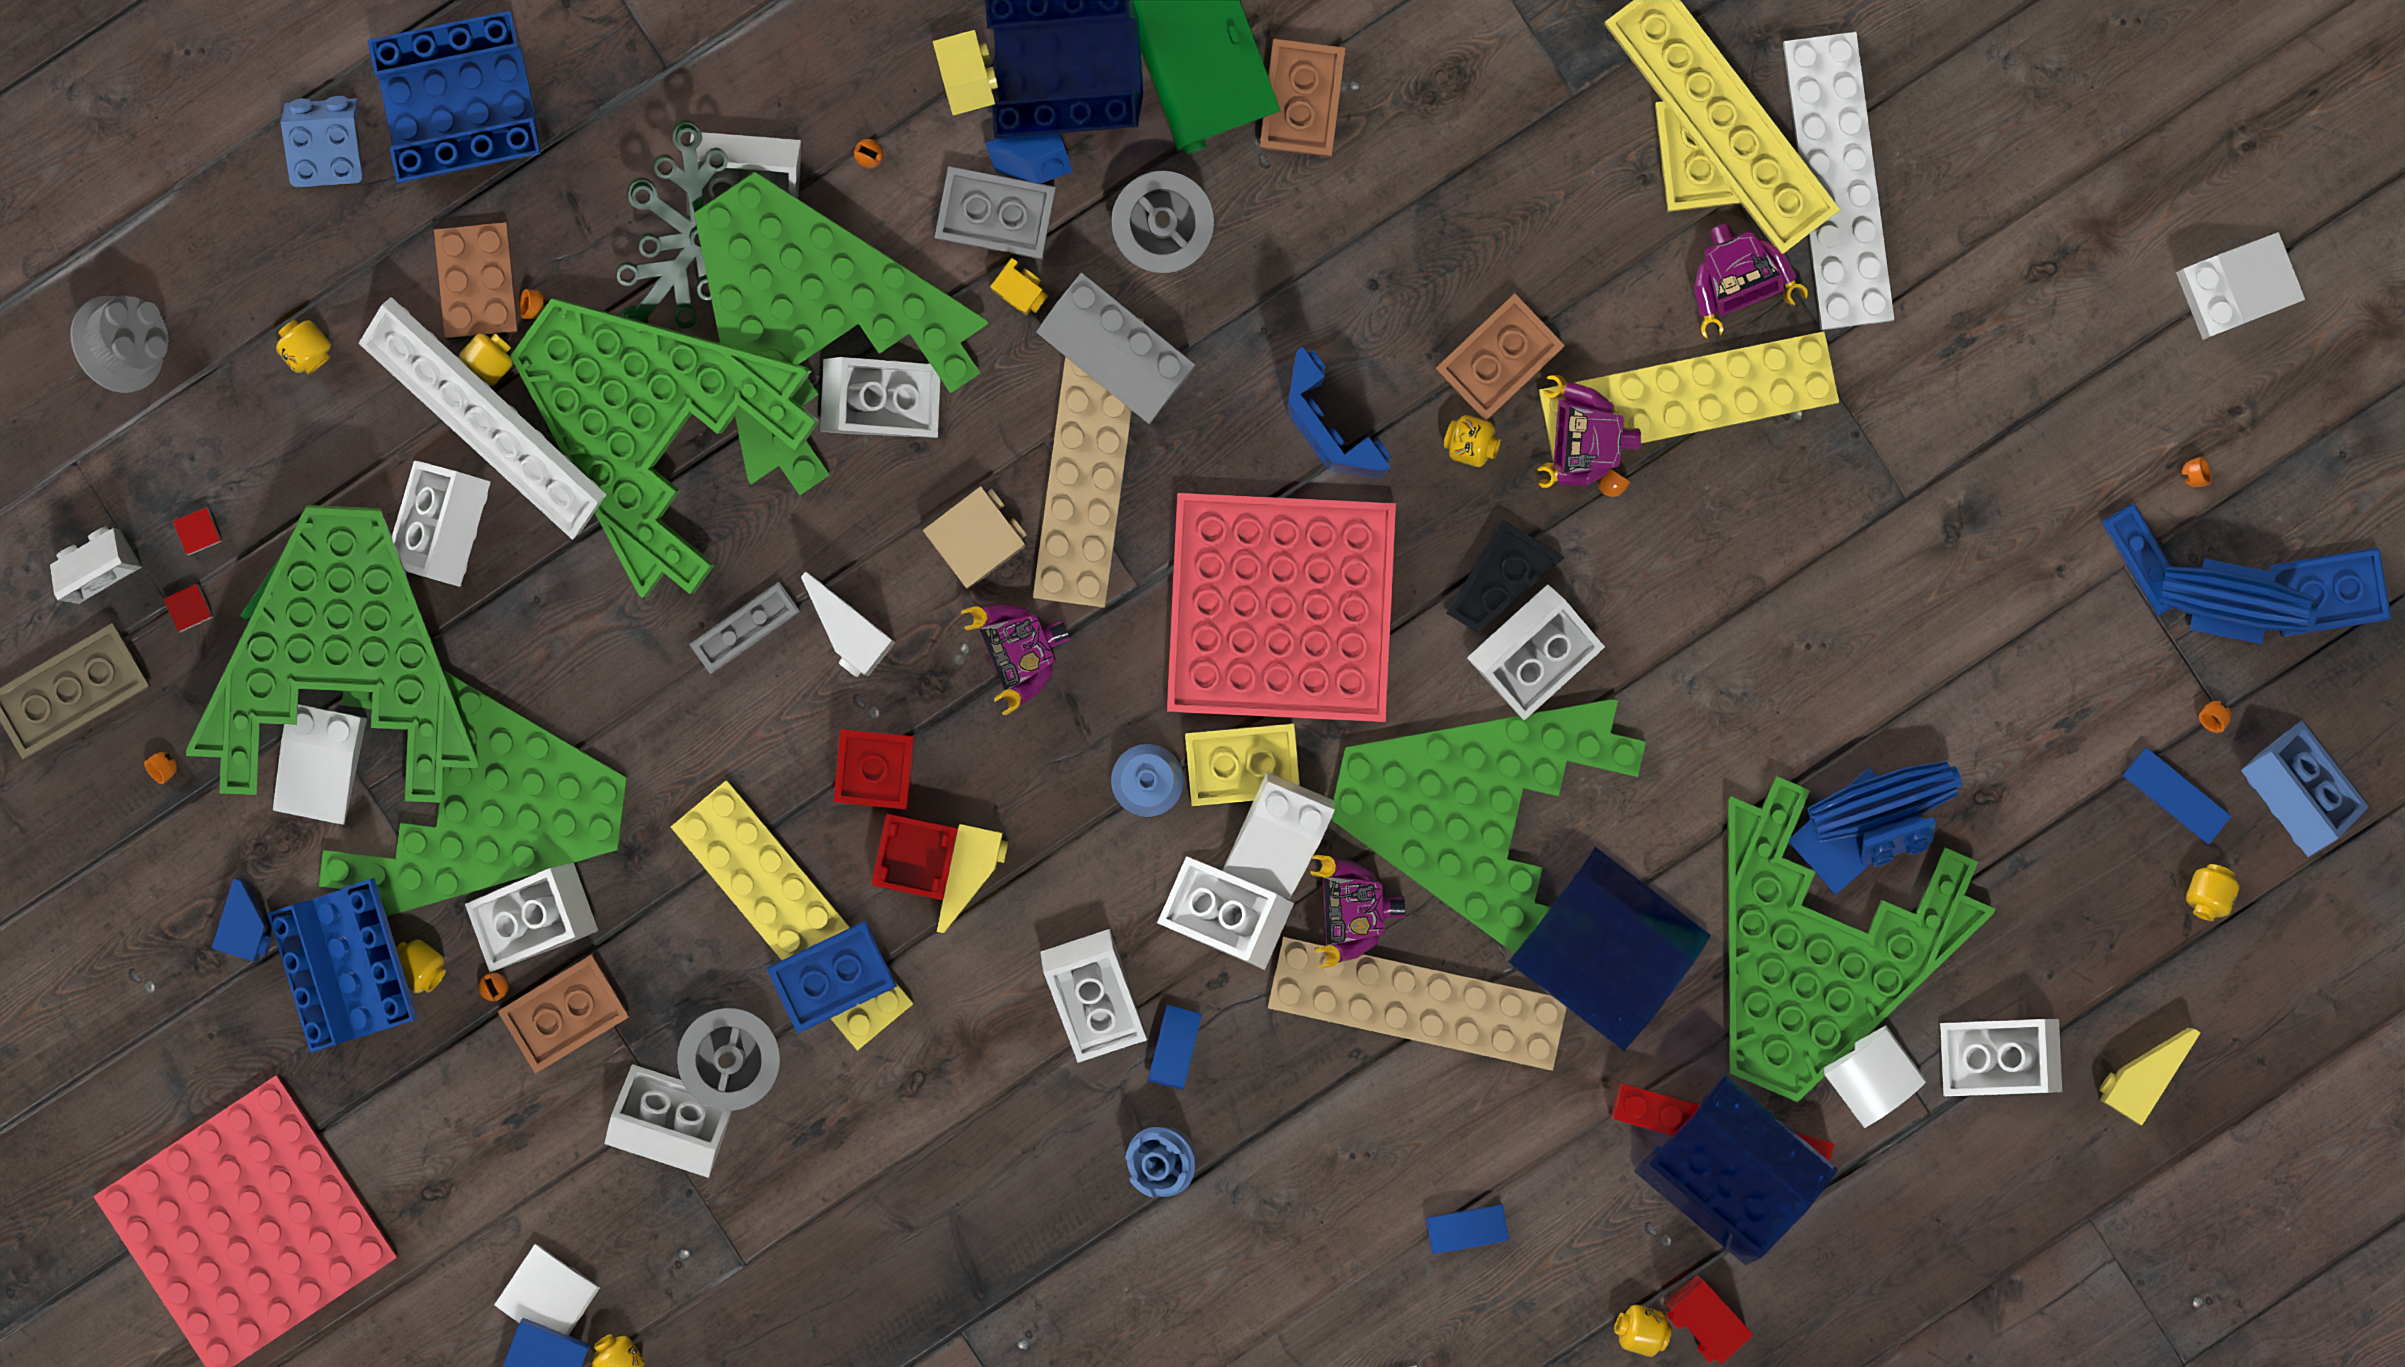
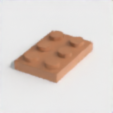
[1259,39,1345,158]
[434,222,519,339]
[1435,293,1565,421]
[497,954,630,1074]

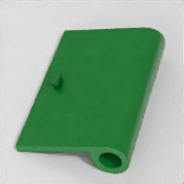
[1122,0,1281,155]

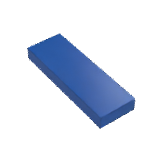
[2101,503,2172,616]
[2122,747,2232,845]

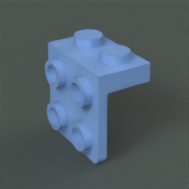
[280,96,363,187]

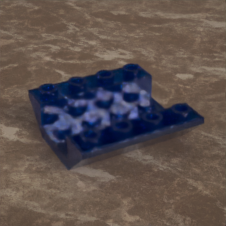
[985,0,1144,139]
[1508,847,1711,1051]
[1634,1074,1838,1265]

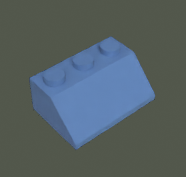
[2241,721,2369,857]

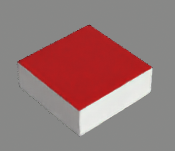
[173,507,222,555]
[164,584,213,632]

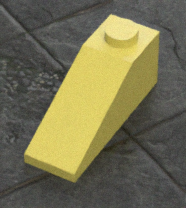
[937,824,1009,933]
[2100,1027,2200,1125]

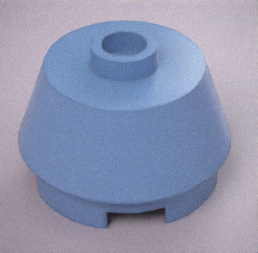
[1111,744,1184,817]
[1125,1127,1196,1197]

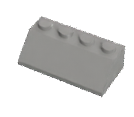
[1036,272,1195,424]

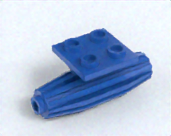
[2159,558,2318,645]
[1808,761,1963,867]

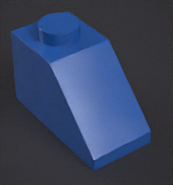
[985,118,1073,184]
[211,878,272,962]

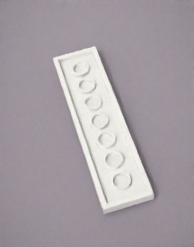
[1783,32,1894,330]
[359,297,606,540]

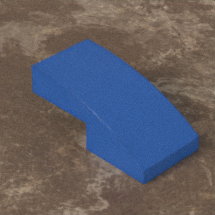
[1148,1005,1202,1090]
[1426,1204,1509,1254]

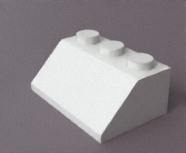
[687,132,801,216]
[392,460,490,587]
[1467,584,1605,720]
[604,1064,732,1178]

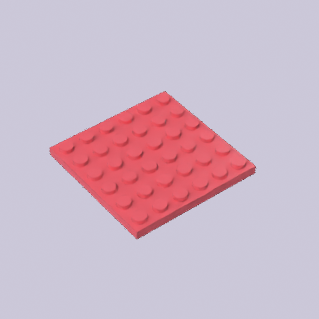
[1167,493,1396,722]
[93,1075,399,1367]

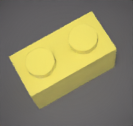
[933,30,998,116]

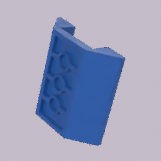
[367,10,541,184]
[1286,347,1392,479]
[267,878,418,1053]

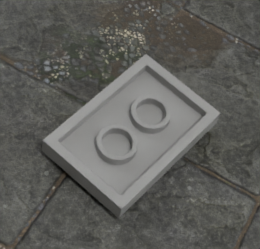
[934,166,1056,260]

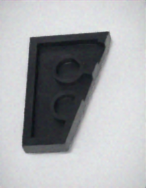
[1446,520,1565,632]

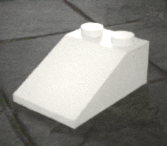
[2176,232,2305,340]
[820,357,940,438]
[50,526,142,604]
[801,572,896,677]
[273,704,367,825]
[1223,772,1335,900]
[1157,856,1294,970]
[465,863,598,972]
[1041,929,1147,1063]
[1940,1019,2062,1096]

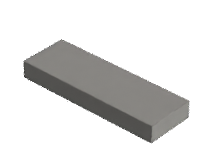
[689,582,800,674]

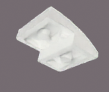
[1824,1025,1926,1128]
[495,1244,600,1336]

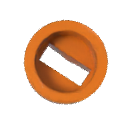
[854,139,883,169]
[519,289,548,319]
[2181,457,2212,488]
[1598,469,1630,497]
[2199,701,2232,733]
[144,752,177,784]
[478,972,509,1002]

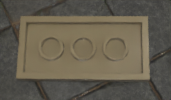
[0,623,151,760]

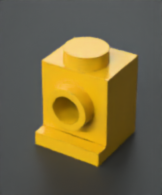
[990,258,1049,316]

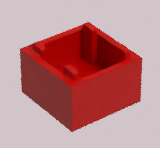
[833,729,916,809]
[871,813,958,900]
[1666,1274,1753,1365]

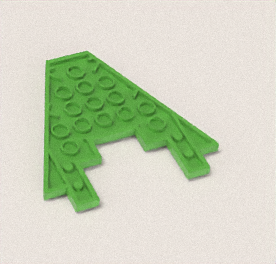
[694,171,988,495]
[510,298,820,598]
[186,505,478,803]
[319,670,628,917]
[1331,699,1646,980]
[1728,776,1995,1102]

